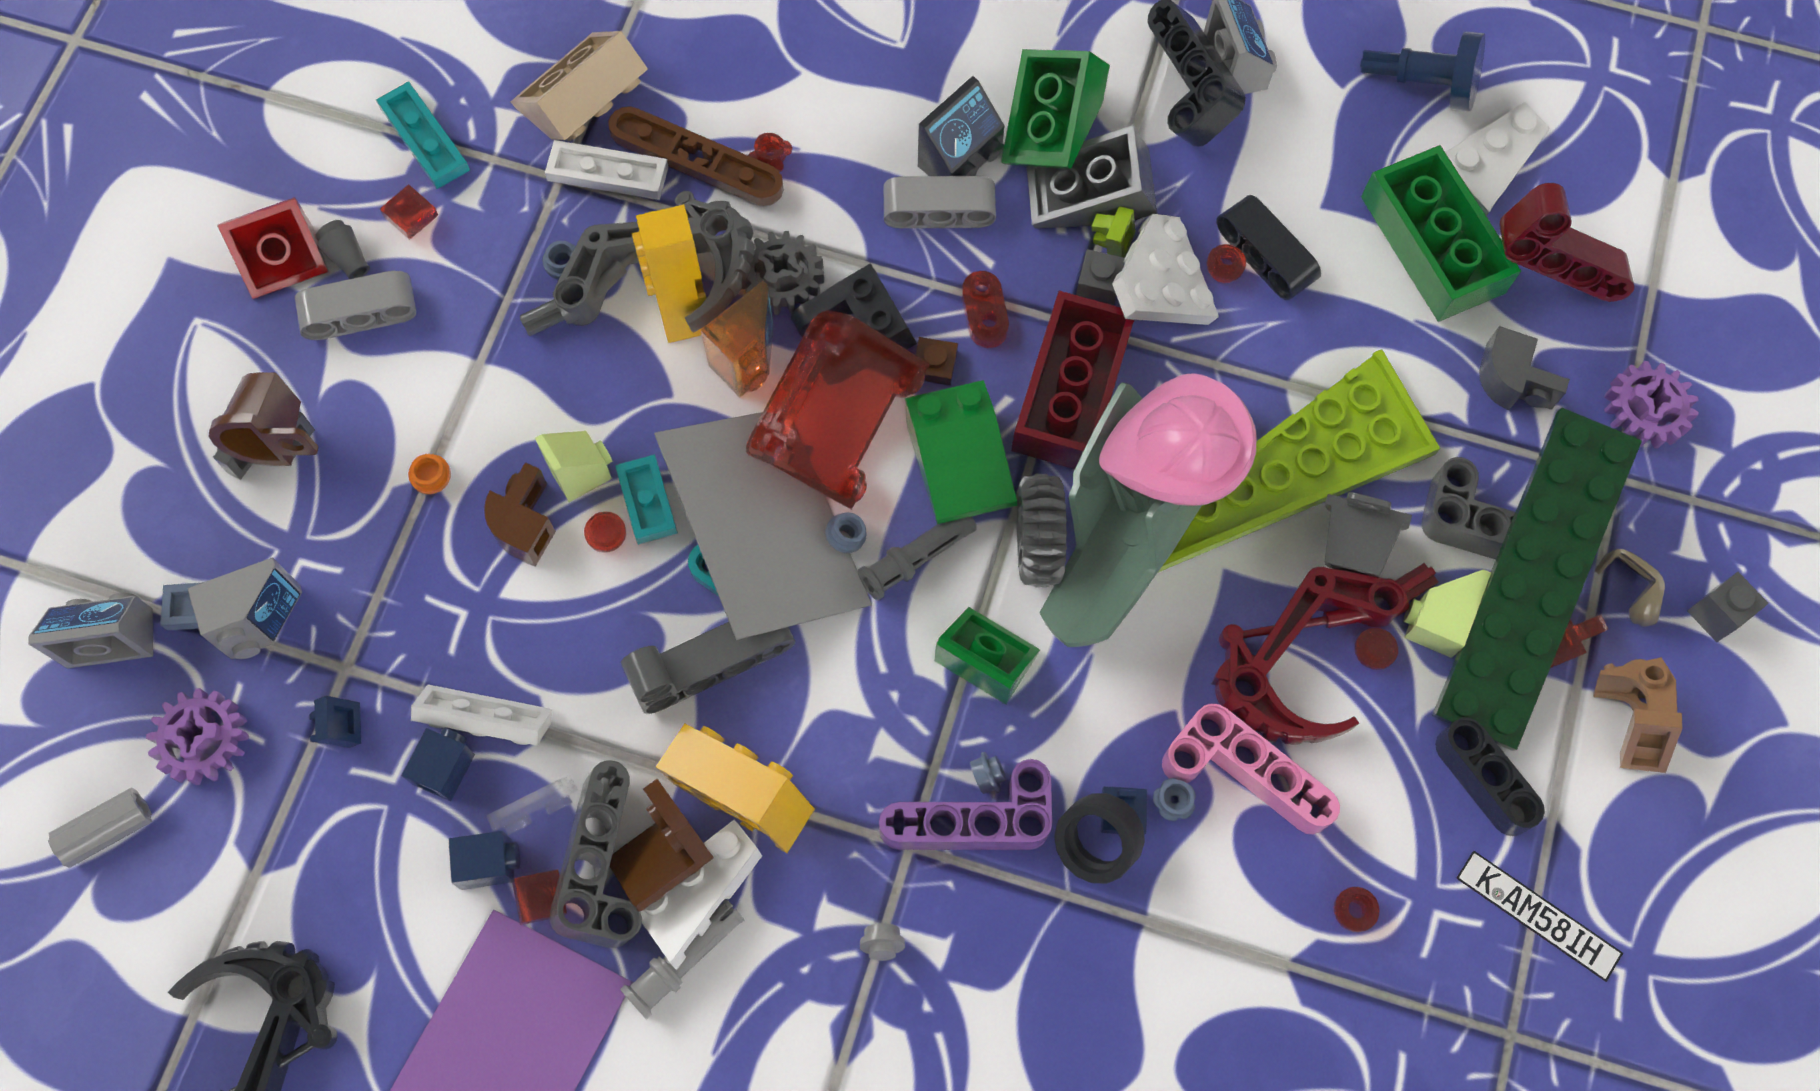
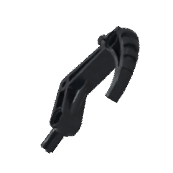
[167,941,338,1091]

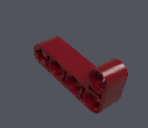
[1499,183,1635,302]

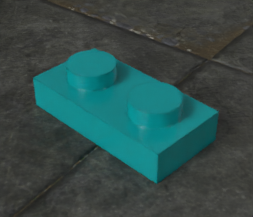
[615,454,678,545]

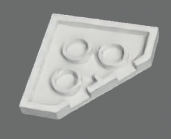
[1112,214,1219,325]

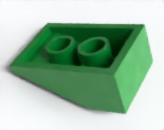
[1001,49,1110,169]
[905,380,1017,524]

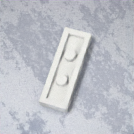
[545,140,668,200]
[411,685,552,746]

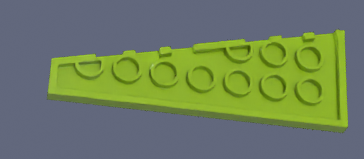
[1158,349,1441,573]

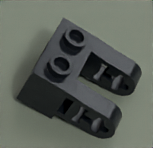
[791,263,917,386]

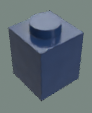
[401,728,475,801]
[448,831,520,890]

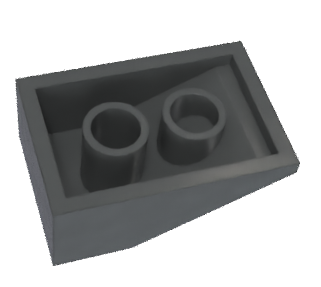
[1026,125,1157,228]

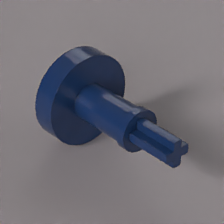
[1360,32,1485,111]

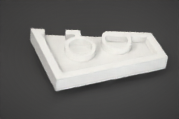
[1445,102,1550,216]
[628,820,762,970]

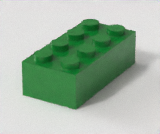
[1361,145,1521,322]

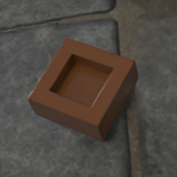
[912,337,958,386]

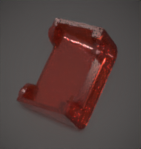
[746,310,929,510]

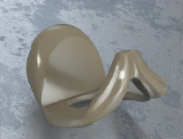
[1595,549,1665,627]

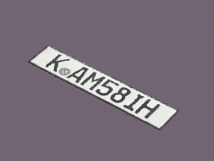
[1456,851,1623,982]

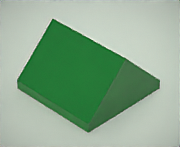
[934,607,1040,705]

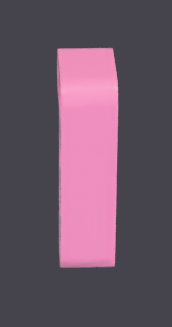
[1162,703,1340,834]

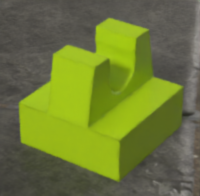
[1091,206,1136,258]

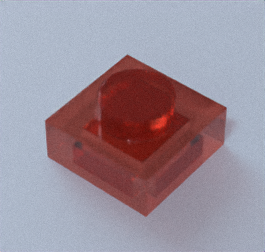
[380,184,438,240]
[512,869,567,925]

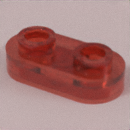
[962,271,1009,348]

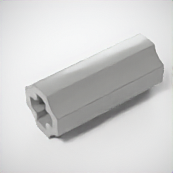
[48,787,152,868]

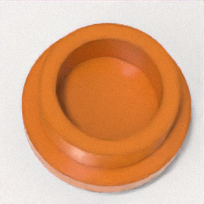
[408,454,451,494]

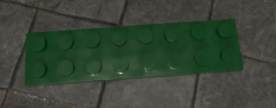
[1432,408,1642,751]

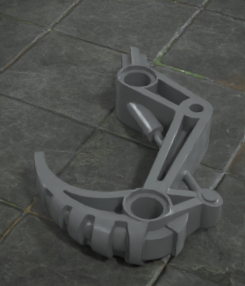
[520,191,755,336]

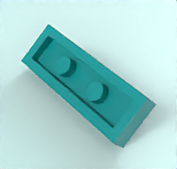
[376,81,470,189]

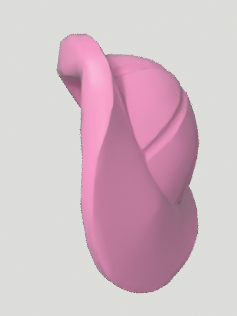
[1099,374,1256,506]

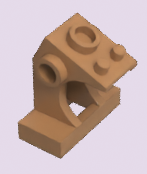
[1593,657,1682,773]

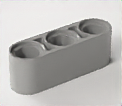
[883,176,996,229]
[295,271,417,340]

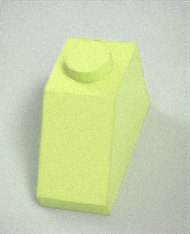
[535,431,613,502]
[1403,569,1491,658]

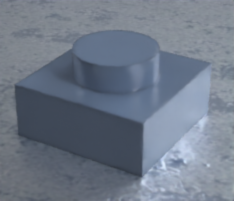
[160,582,203,630]

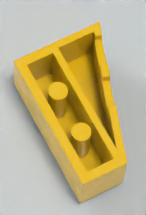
[632,204,714,343]
[656,723,815,853]

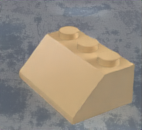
[510,31,648,141]

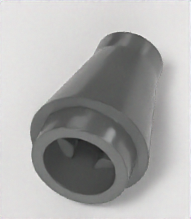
[315,220,370,279]

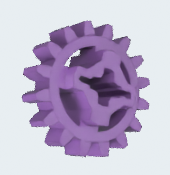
[1604,361,1699,449]
[146,688,249,785]

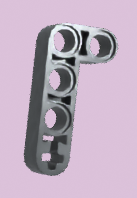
[1421,457,1515,560]
[621,622,796,714]
[550,760,642,948]

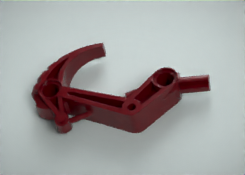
[1211,563,1439,745]

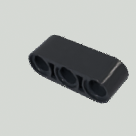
[1216,195,1321,300]
[1435,718,1545,836]

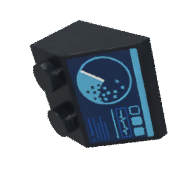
[917,76,1005,176]

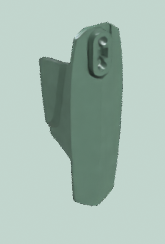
[1039,382,1202,647]

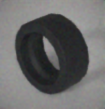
[1054,793,1145,884]

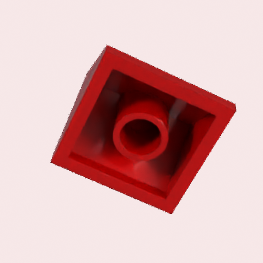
[217,197,329,299]

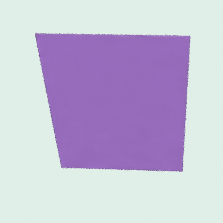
[390,909,633,1091]

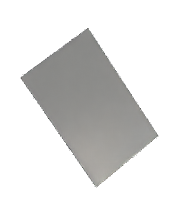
[654,407,872,640]

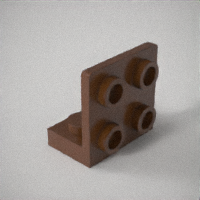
[609,779,714,912]

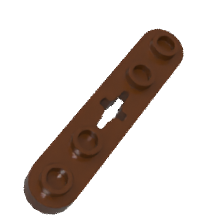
[608,106,784,206]

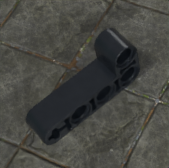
[1147,0,1246,147]

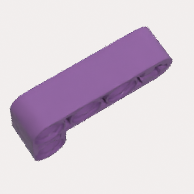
[879,759,1052,850]

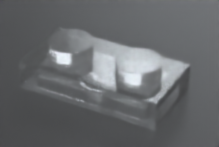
[486,775,578,835]

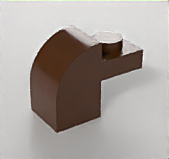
[484,462,556,567]

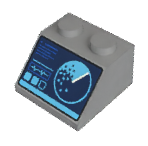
[1204,0,1277,94]
[187,557,302,659]
[28,593,153,669]

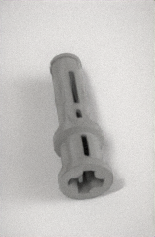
[620,899,745,1020]

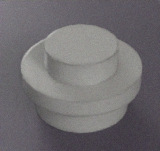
[860,923,905,961]

